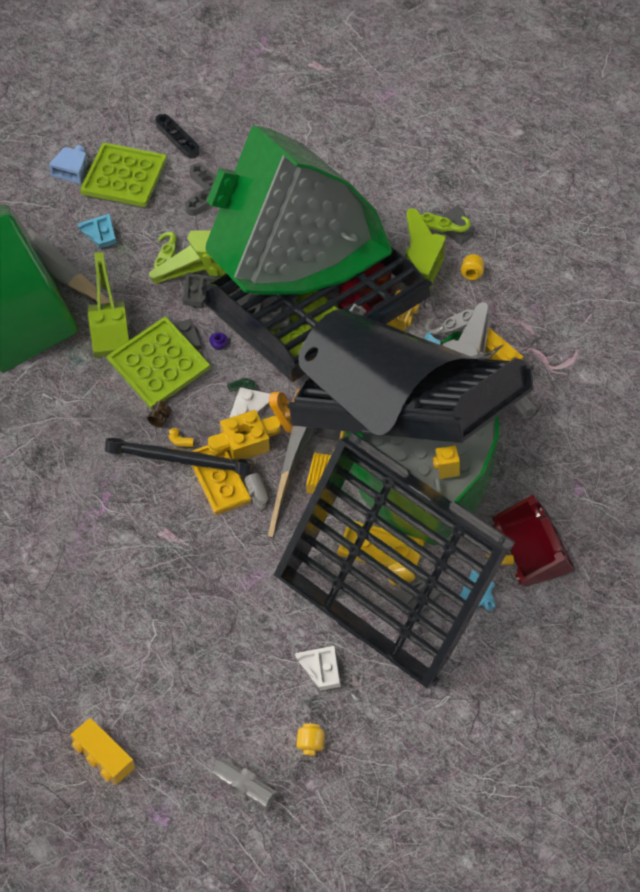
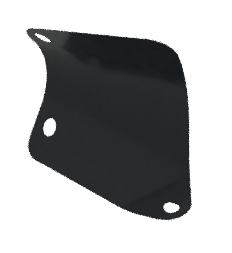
[299,309,503,436]

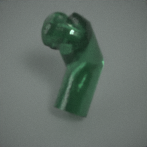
[227,378,256,392]

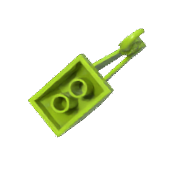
[405,208,471,290]
[149,230,226,284]
[88,252,129,358]

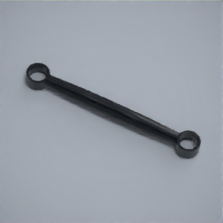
[105,438,255,475]

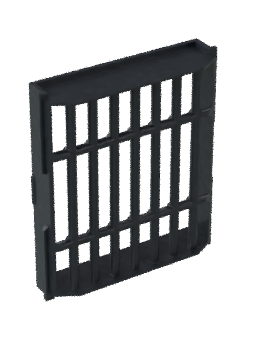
[201,247,432,383]
[287,358,534,443]
[273,432,515,689]

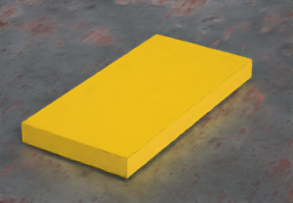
[191,445,251,516]
[337,520,425,567]

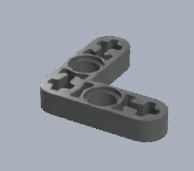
[185,163,216,216]

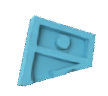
[78,214,117,249]

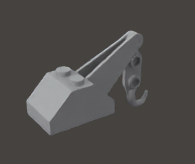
[425,302,491,356]

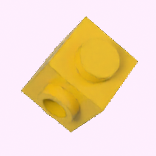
[432,445,460,479]

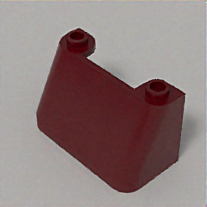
[492,495,575,586]

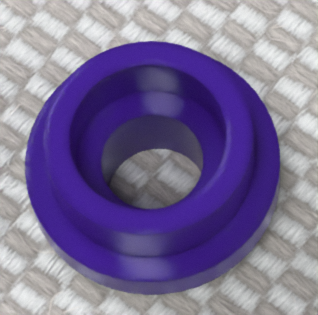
[209,332,228,350]

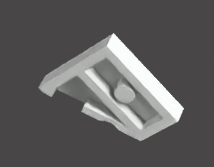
[230,388,270,418]
[295,646,341,691]

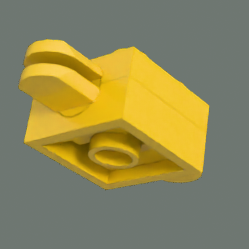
[208,410,281,460]

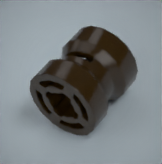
[147,401,172,428]

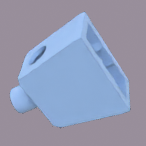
[49,145,88,184]

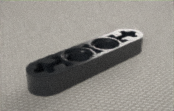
[155,114,199,159]

